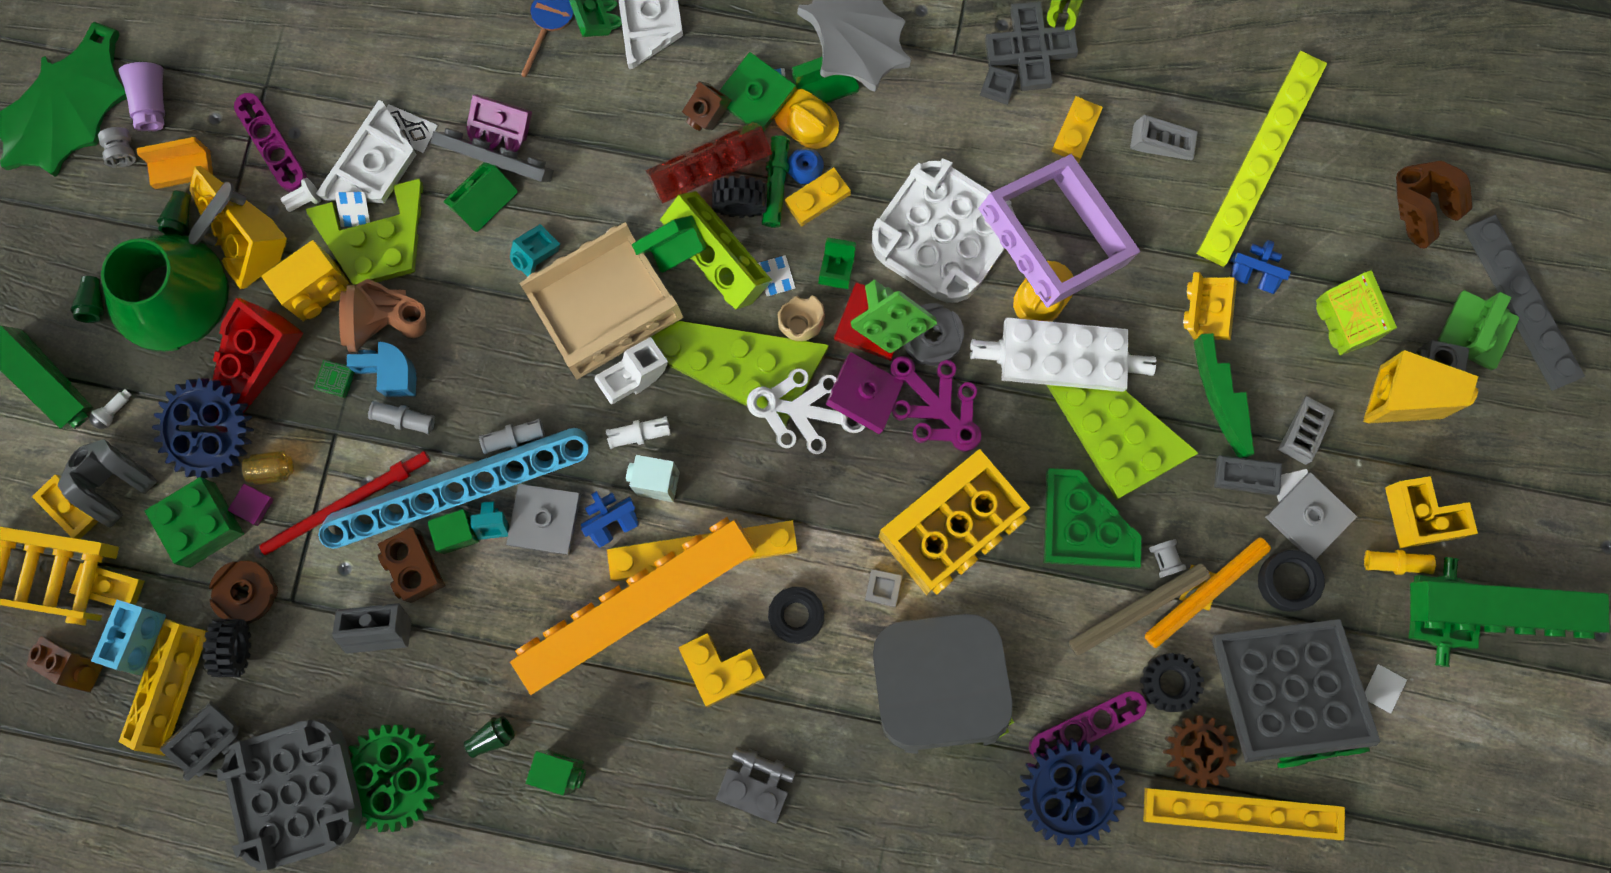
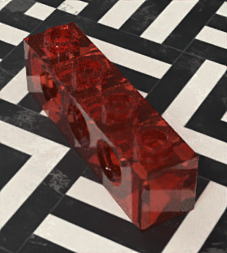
[645,122,772,203]

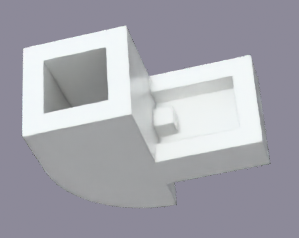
[595,337,668,405]

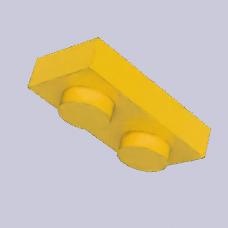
[1051,96,1103,163]
[784,167,851,227]
[32,474,99,539]
[69,563,145,606]

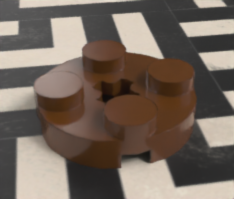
[209,561,278,624]

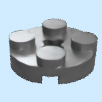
[904,303,964,366]

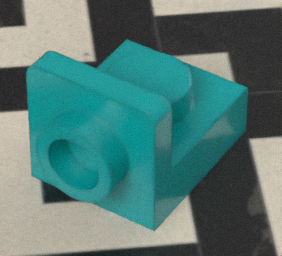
[510,224,561,277]

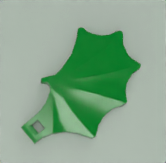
[0,22,127,177]

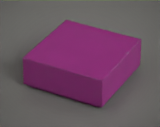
[228,483,274,526]

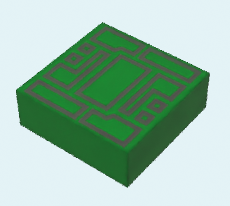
[314,360,355,398]

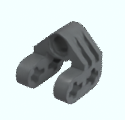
[58,439,157,528]

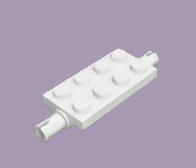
[970,318,1156,392]

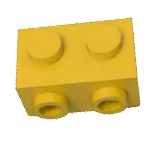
[1184,272,1237,340]

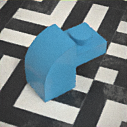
[347,342,417,397]

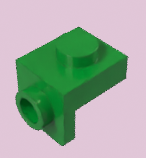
[818,238,856,289]

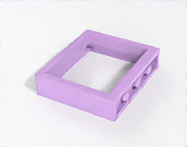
[978,154,1141,308]

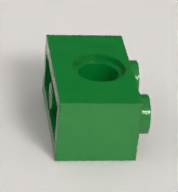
[525,750,586,796]

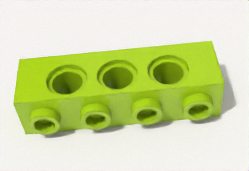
[660,191,772,310]

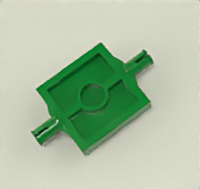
[1409,557,1480,667]

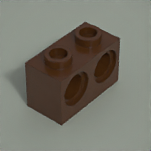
[377,527,446,603]

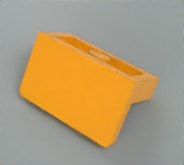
[137,137,213,189]

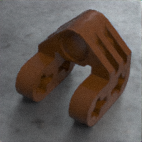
[1396,160,1472,249]

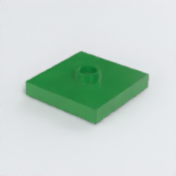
[719,52,797,135]

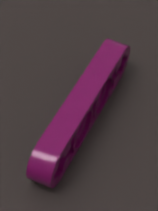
[234,93,308,193]
[1029,691,1147,759]

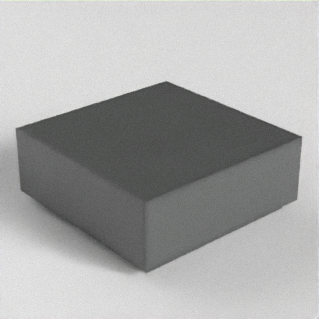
[980,65,1018,105]

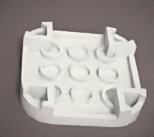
[872,158,1016,303]

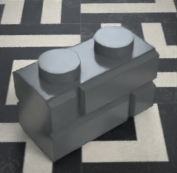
[332,603,411,654]

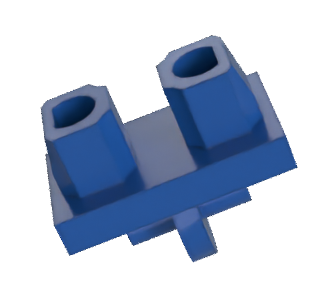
[1230,240,1291,294]
[581,491,639,548]

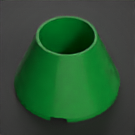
[101,234,229,352]

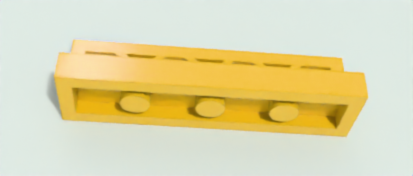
[119,619,209,756]

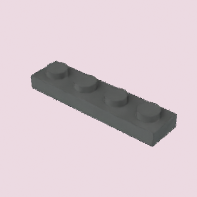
[430,128,554,182]

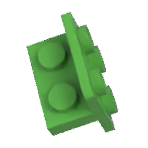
[851,280,937,353]
[1437,290,1519,370]

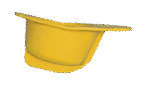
[774,89,839,149]
[1013,261,1074,322]

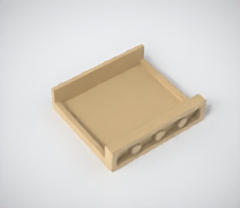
[519,222,683,380]

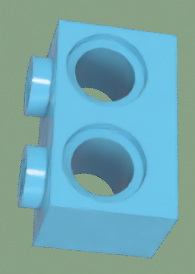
[91,600,166,676]

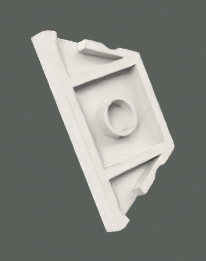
[619,0,683,69]
[316,100,417,203]

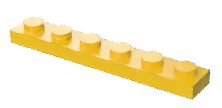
[607,520,798,582]
[1143,788,1345,841]

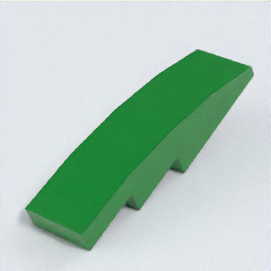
[1194,333,1254,459]

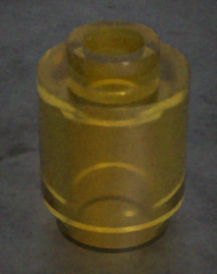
[242,451,294,485]

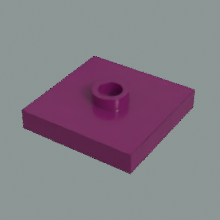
[826,352,904,434]

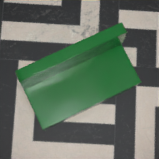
[792,57,859,103]
[443,162,518,232]
[631,215,707,273]

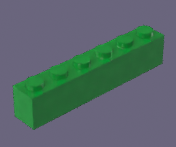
[1410,581,1610,639]

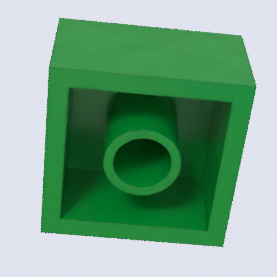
[145,477,244,568]

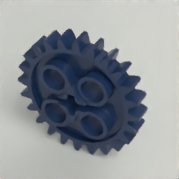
[152,378,254,479]
[1018,738,1127,847]

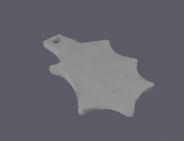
[797,0,911,92]

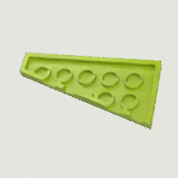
[651,321,829,427]
[1047,385,1198,500]

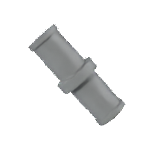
[368,400,435,435]
[479,418,545,454]

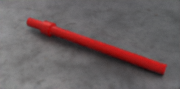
[259,451,431,555]

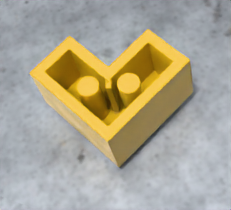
[1385,476,1478,549]
[678,633,766,707]

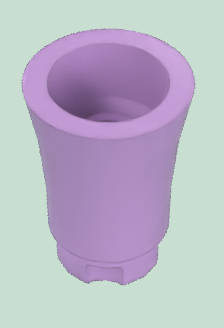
[119,62,165,131]

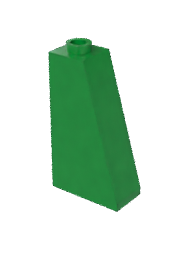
[0,325,93,429]

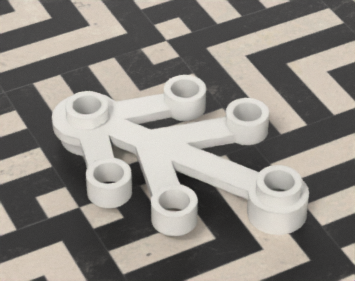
[747,369,865,454]

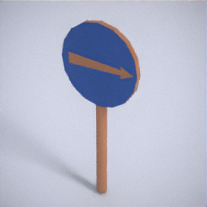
[521,0,574,77]

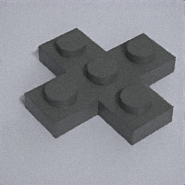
[985,1,1078,91]

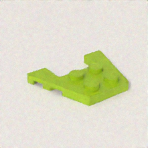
[306,179,423,285]

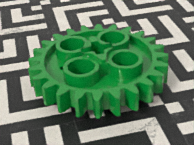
[348,725,444,832]

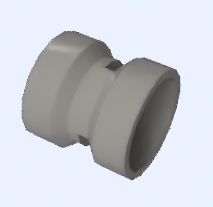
[98,127,136,168]

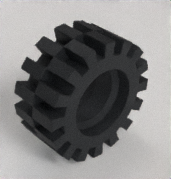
[712,176,767,218]
[203,619,251,677]
[1140,653,1204,712]

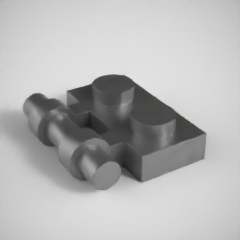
[716,747,796,824]

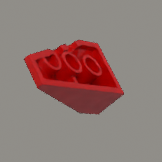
[212,298,303,432]

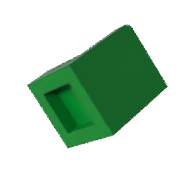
[428,509,479,554]

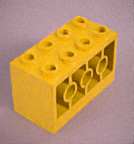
[878,449,1030,596]

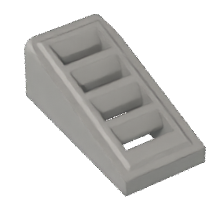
[1130,114,1198,160]
[1278,396,1334,465]

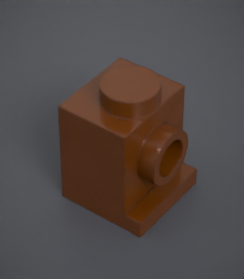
[682,81,732,131]

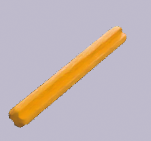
[1145,537,1271,648]

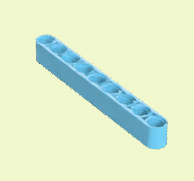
[318,428,589,549]

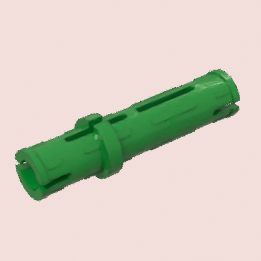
[762,135,790,228]

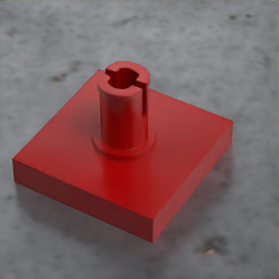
[834,282,895,361]

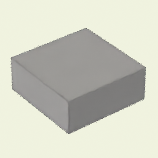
[865,569,902,607]

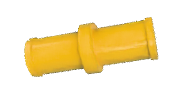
[1364,550,1436,575]

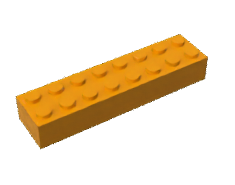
[510,517,757,695]

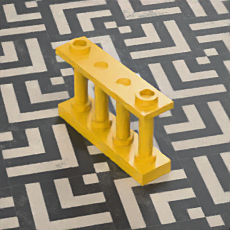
[0,527,119,626]

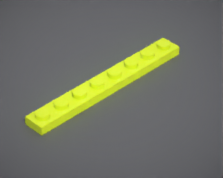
[1196,50,1327,267]

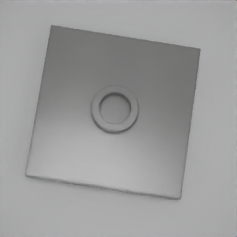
[1265,472,1357,560]
[506,484,581,556]

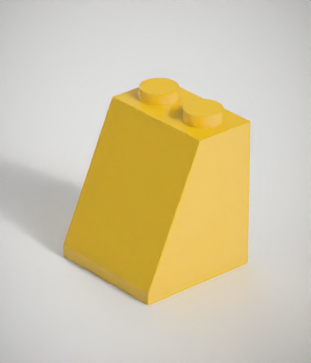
[1363,350,1479,423]

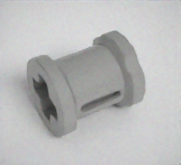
[1149,539,1187,578]

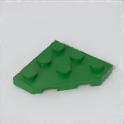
[1044,468,1142,569]

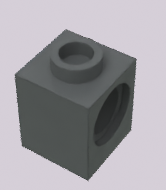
[1415,340,1469,372]

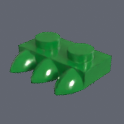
[569,0,622,37]

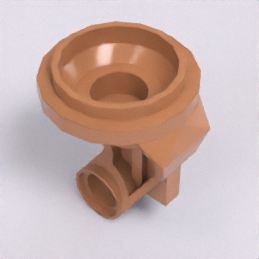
[339,279,427,352]

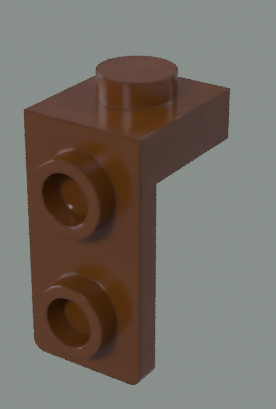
[27,636,103,693]

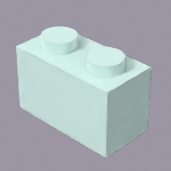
[626,455,680,502]

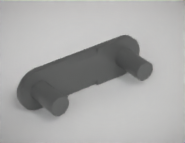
[189,182,246,246]

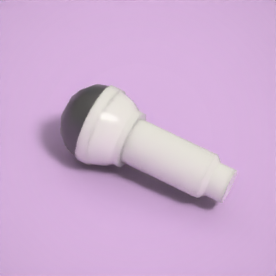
[89,389,132,429]

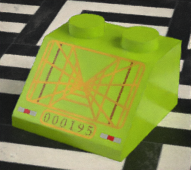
[1316,270,1397,355]

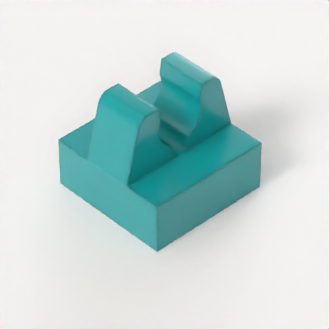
[471,501,509,540]

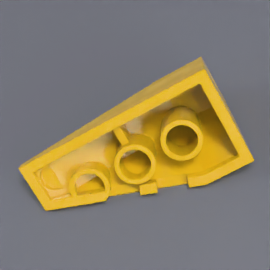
[189,166,287,289]

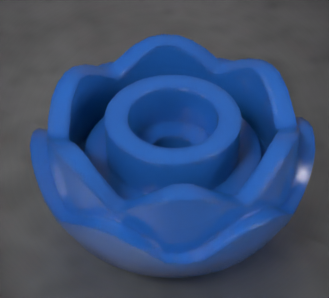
[787,147,824,184]

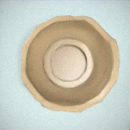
[777,295,825,341]

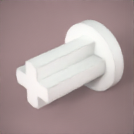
[281,178,321,212]

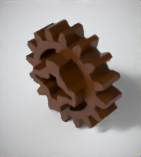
[1163,716,1238,788]

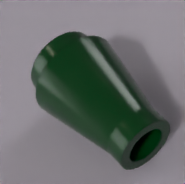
[157,190,191,236]
[71,276,104,323]
[464,716,515,758]

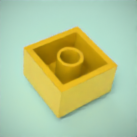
[261,240,352,322]

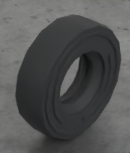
[768,586,825,644]

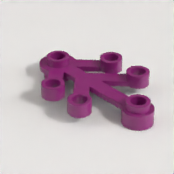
[890,356,981,452]

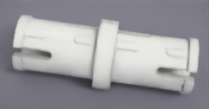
[606,416,671,449]

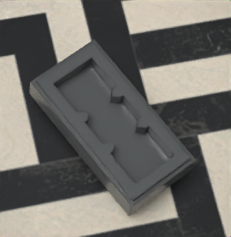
[1214,455,1282,496]

